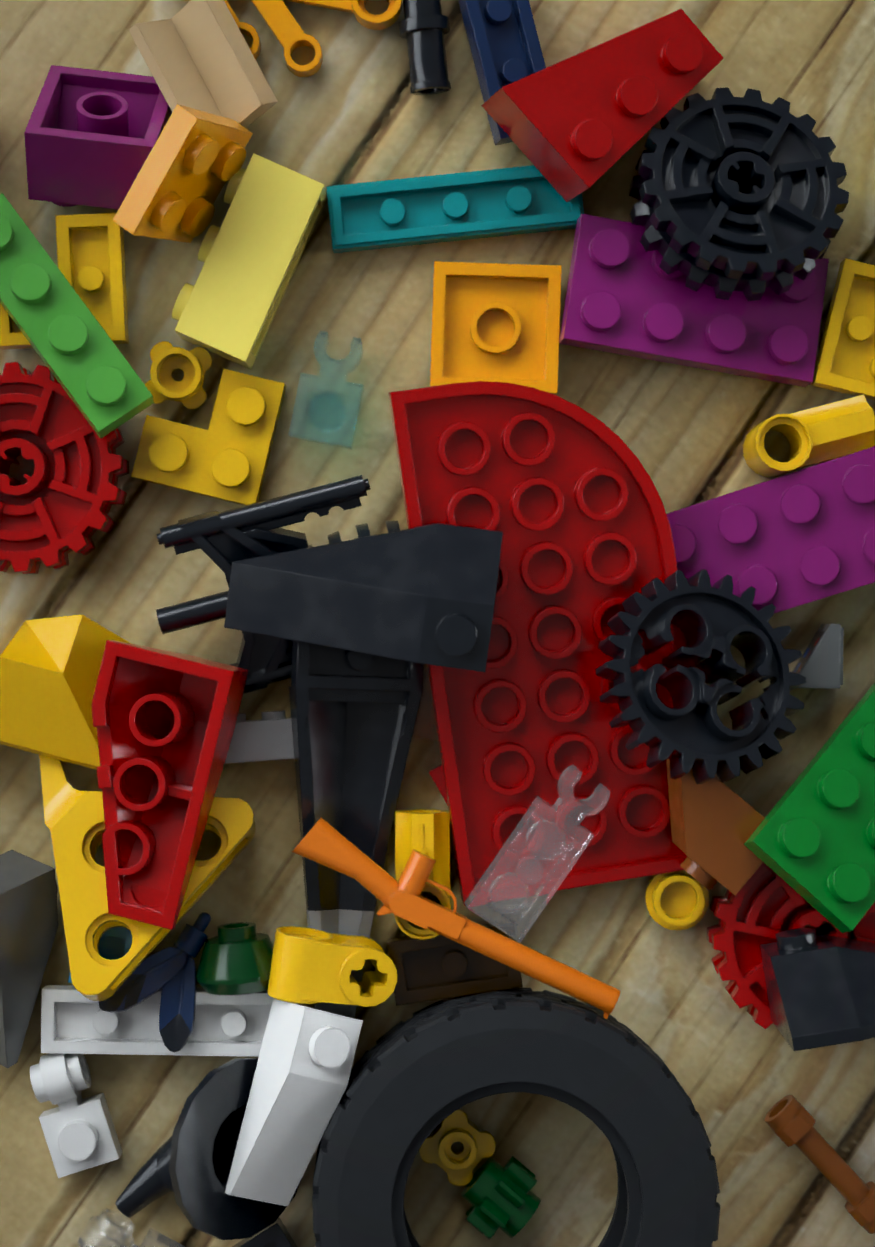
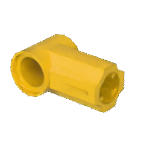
[743,394,875,478]
[394,809,452,940]

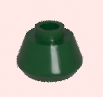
[196,922,274,995]

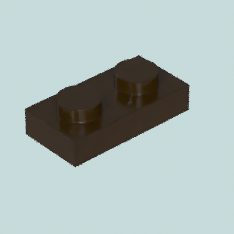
[387,920,523,1006]

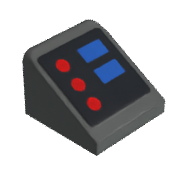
[792,624,844,689]

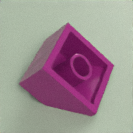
[24,65,172,211]

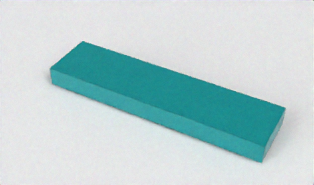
[326,165,584,253]

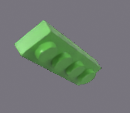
[0,193,154,439]

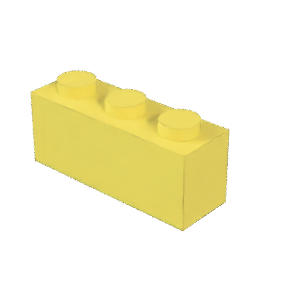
[172,153,327,370]

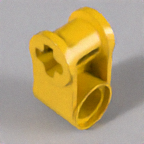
[267,926,397,1007]

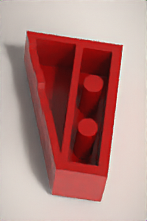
[482,9,724,202]

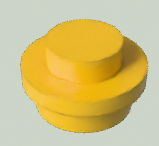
[645,870,709,931]

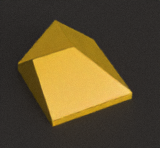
[0,614,131,770]

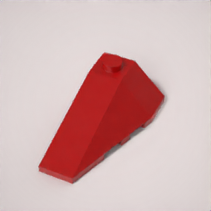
[91,640,249,930]

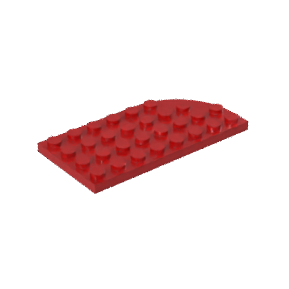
[389,381,687,906]

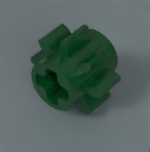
[461,1156,541,1239]

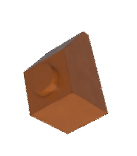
[666,759,765,895]

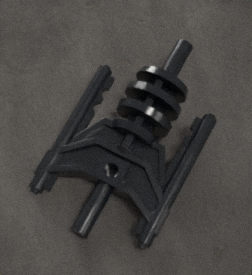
[156,475,400,694]

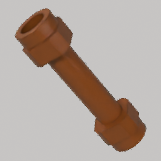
[764,1095,875,1234]

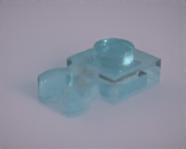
[288,331,364,449]

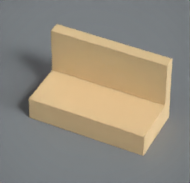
[129,0,278,128]

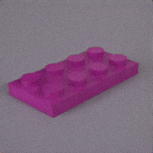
[559,214,829,387]
[667,446,875,613]

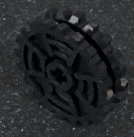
[629,87,849,301]

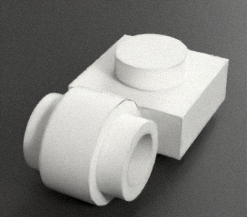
[30,1053,122,1178]

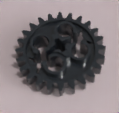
[596,569,806,784]

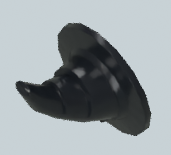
[115,1058,302,1240]

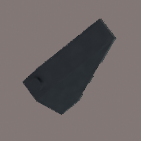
[224,523,503,672]
[760,928,875,1051]

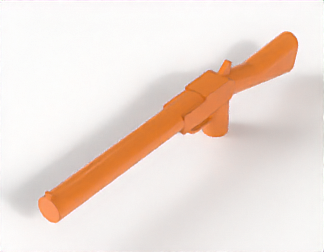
[292,817,620,1019]

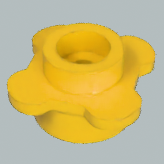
[145,341,212,410]
[419,1109,496,1186]

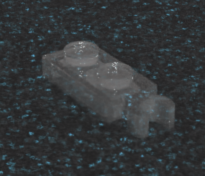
[464,765,611,943]

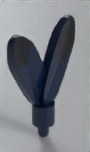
[99,912,211,1053]

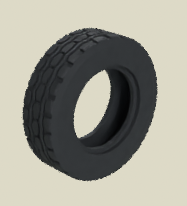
[312,988,720,1247]

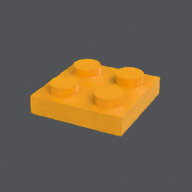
[112,104,253,243]
[430,261,562,395]

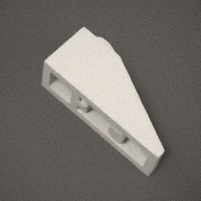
[225,999,363,1207]

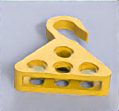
[39,755,256,1001]

